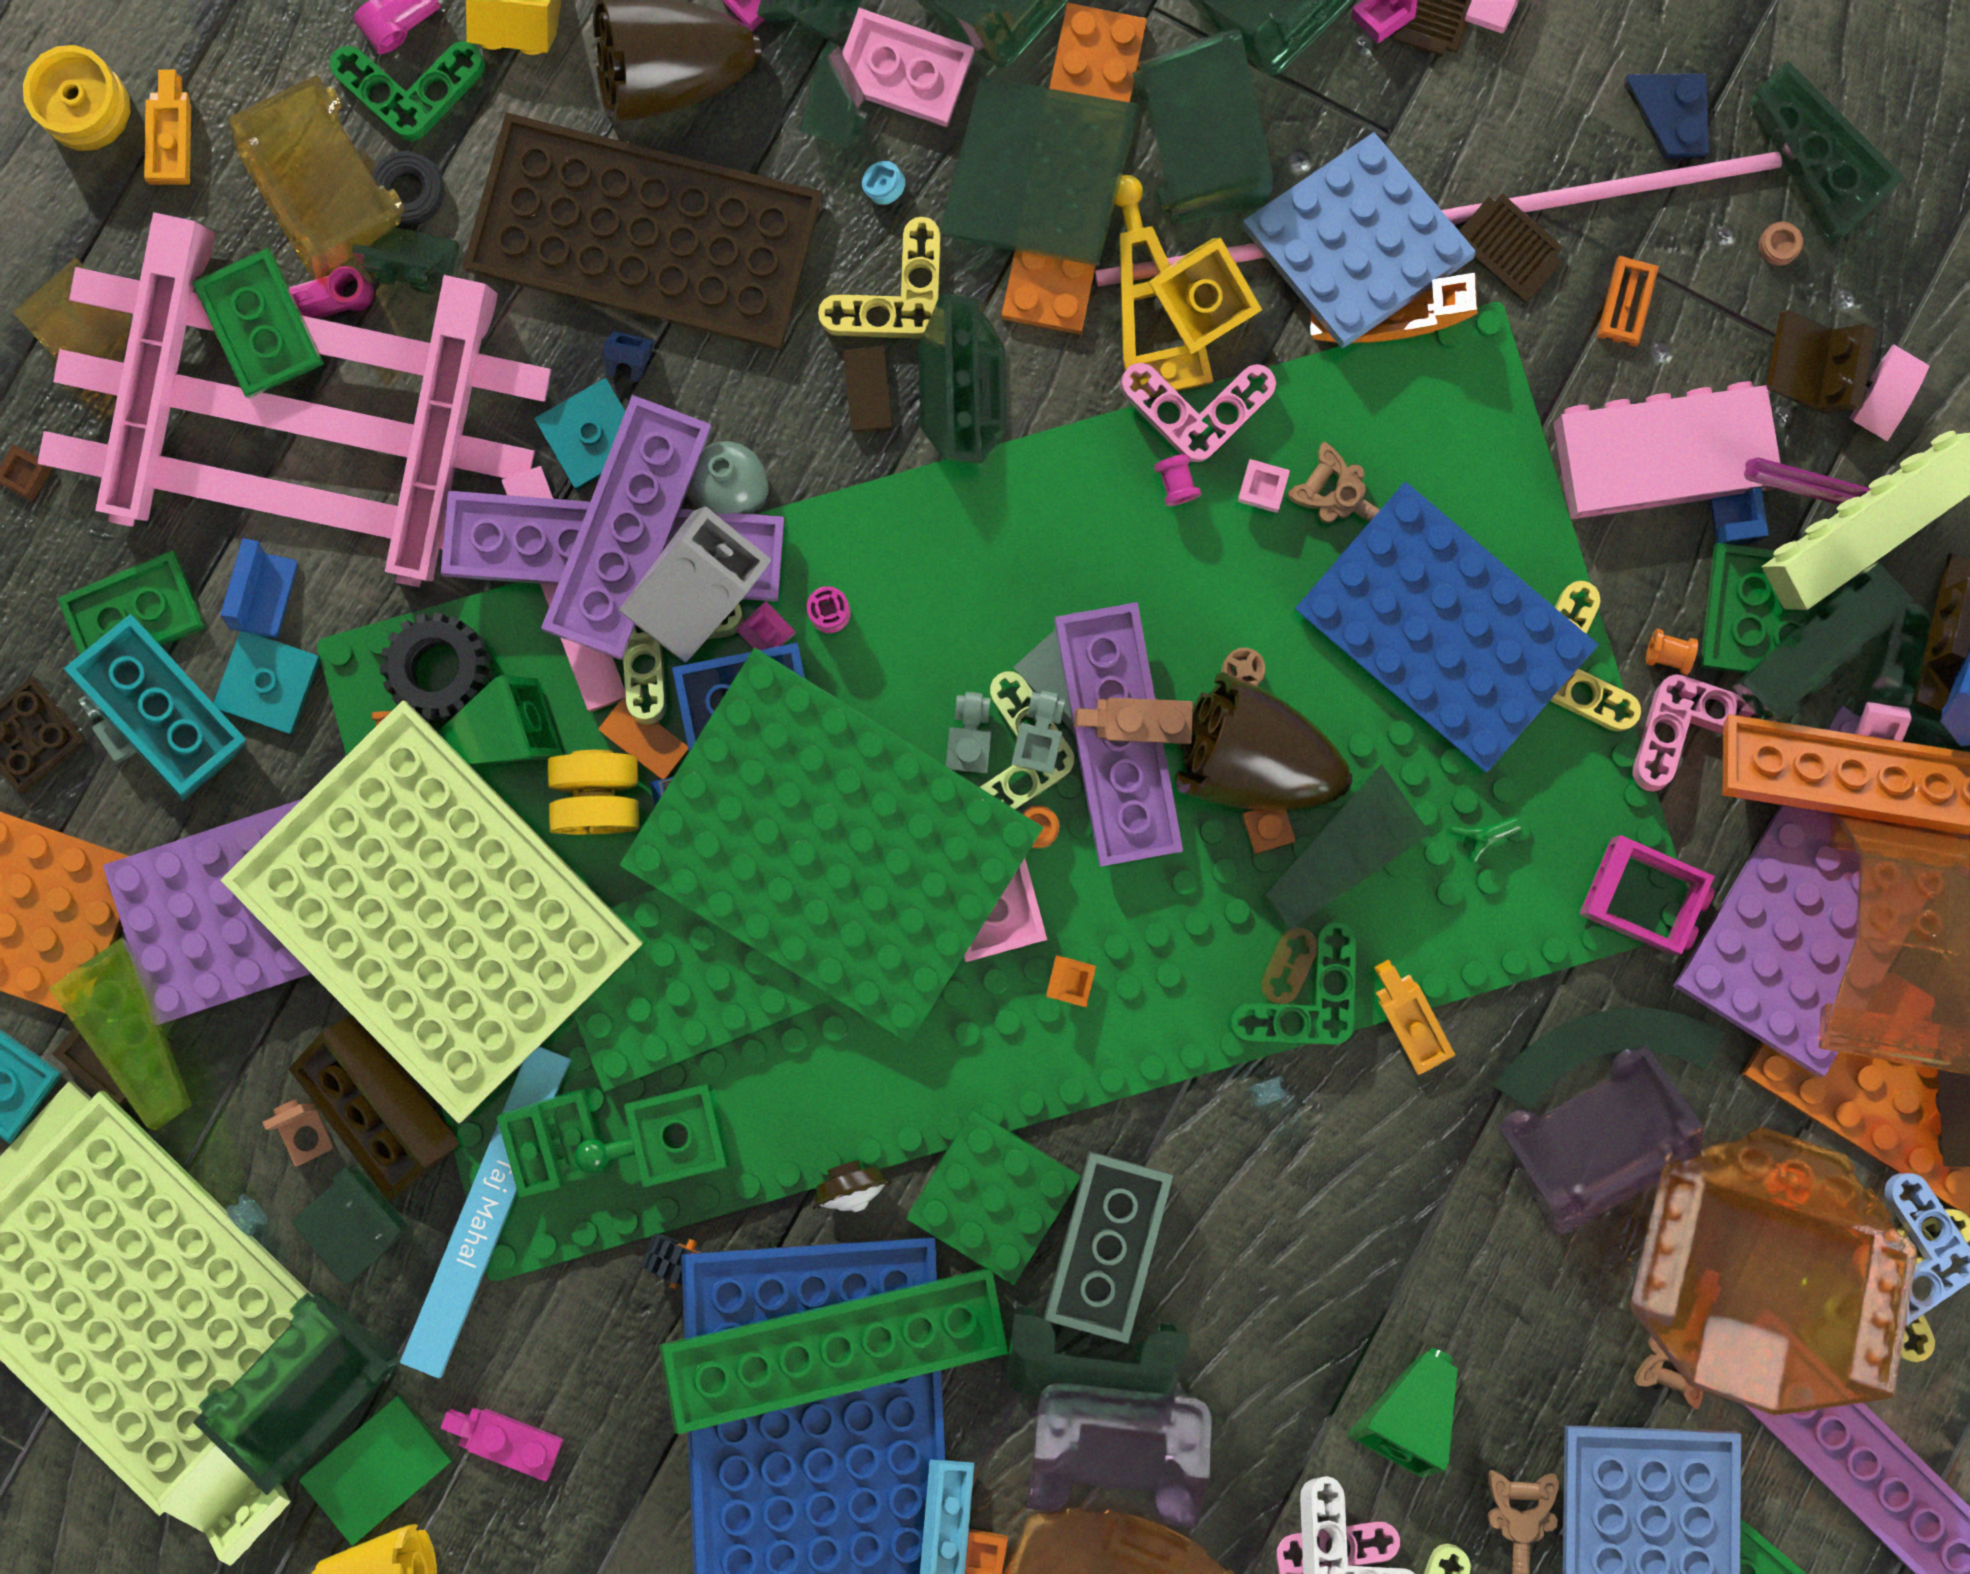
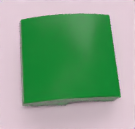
[496,1089,606,1198]

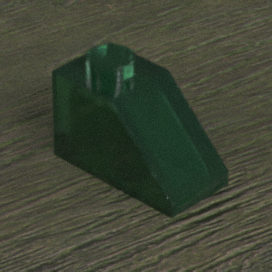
[800,43,868,147]

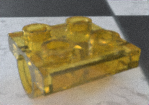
[13,258,132,360]

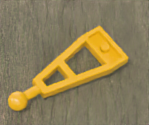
[1110,175,1213,398]

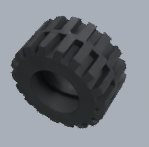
[380,613,494,724]

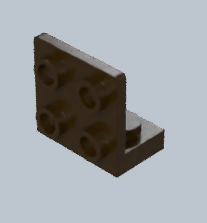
[1766,310,1876,414]

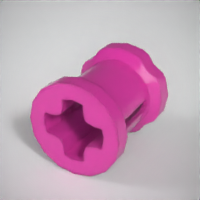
[1154,454,1201,506]

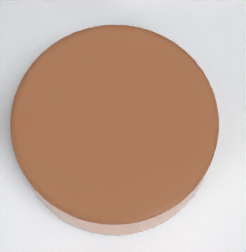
[1758,222,1803,266]

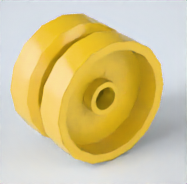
[23,45,131,151]

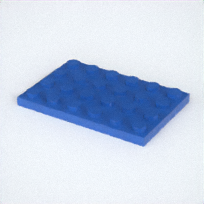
[1295,481,1599,773]

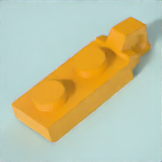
[144,70,191,185]
[1374,959,1455,1076]

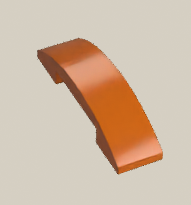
[1311,273,1478,343]

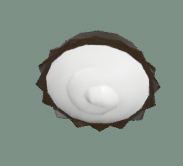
[813,1160,892,1212]

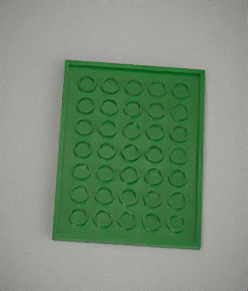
[619,647,1044,1044]

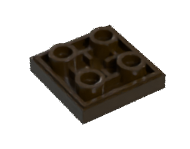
[0,676,88,794]

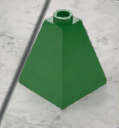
[437,675,563,766]
[1347,1348,1458,1478]

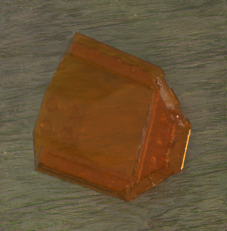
[1818,813,1970,1075]
[1629,1127,1918,1415]

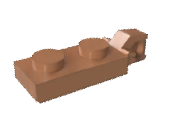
[1074,698,1193,744]

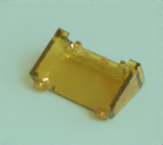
[228,75,405,280]

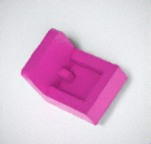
[1351,0,1417,43]

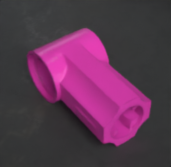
[353,0,441,54]
[289,266,374,319]

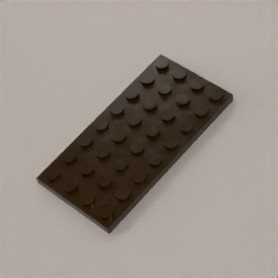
[462,112,823,351]

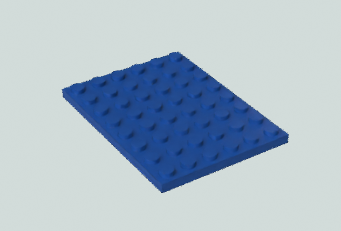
[681,1237,945,1574]

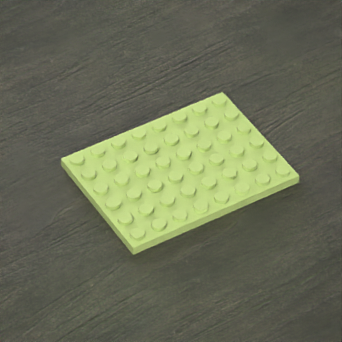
[220,700,644,1124]
[0,1091,345,1516]

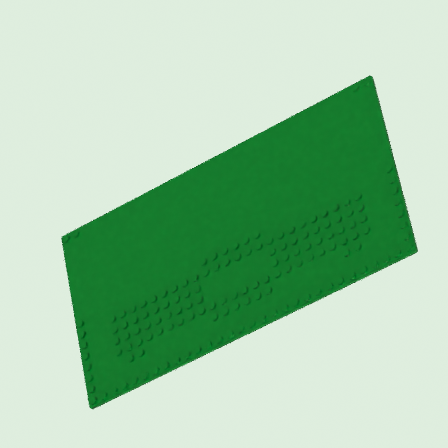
[317,302,1698,1281]

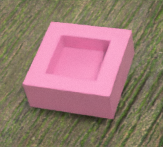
[1237,459,1290,513]
[1855,702,1911,742]

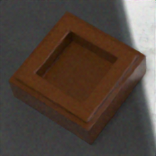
[0,444,53,501]

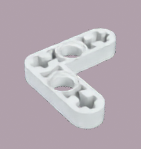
[1300,1476,1415,1574]

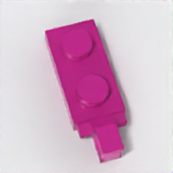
[441,1408,564,1482]

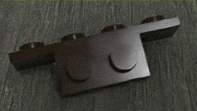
[1913,552,1970,715]

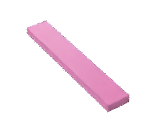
[502,466,626,713]

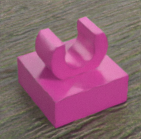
[736,601,796,650]

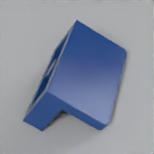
[220,538,298,638]

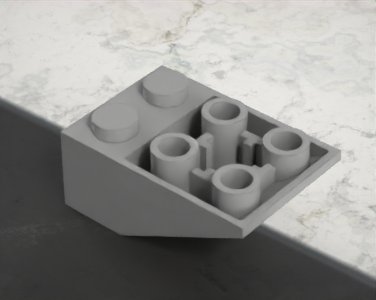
[618,506,772,663]

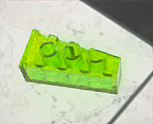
[48,938,192,1131]

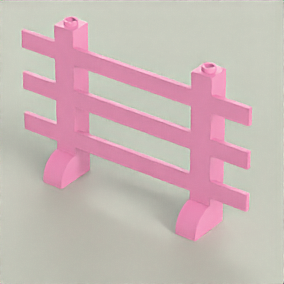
[37,212,552,587]

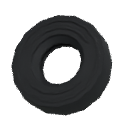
[369,151,445,227]

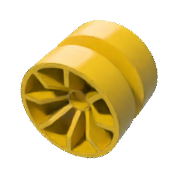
[548,750,640,835]

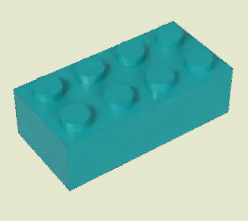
[64,614,247,801]

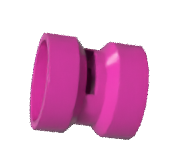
[807,586,851,634]

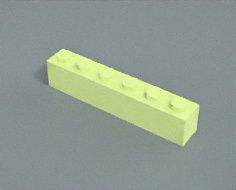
[1761,431,1970,610]

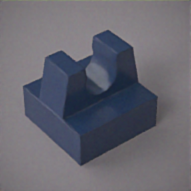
[602,331,654,382]

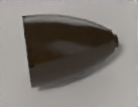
[593,0,761,122]
[1175,672,1352,810]

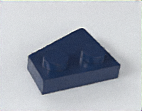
[1624,73,1709,159]

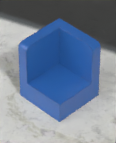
[1710,487,1769,545]

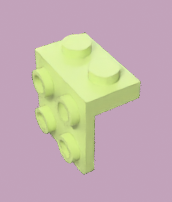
[158,1440,291,1566]

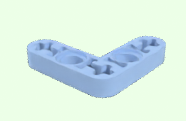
[1864,1173,1970,1332]

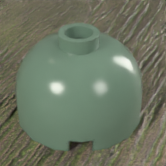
[686,441,769,514]

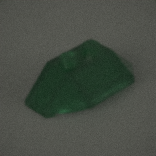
[918,294,1007,464]

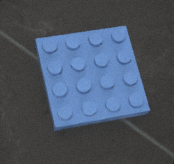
[1242,132,1476,349]
[1563,1425,1741,1574]

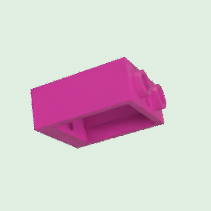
[1579,835,1715,955]

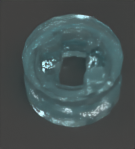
[1247,1075,1289,1108]
[226,1193,268,1236]

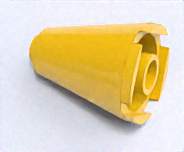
[311,1524,437,1574]

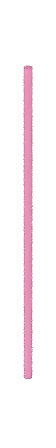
[1095,151,1782,287]

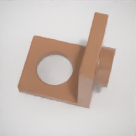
[262,1099,334,1166]

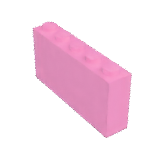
[1554,381,1780,519]

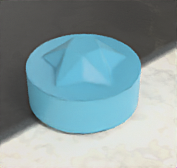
[862,161,905,205]

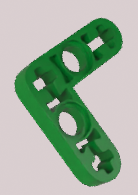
[330,41,485,142]
[1229,922,1356,1045]

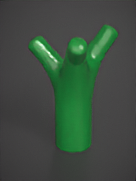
[1450,817,1521,862]

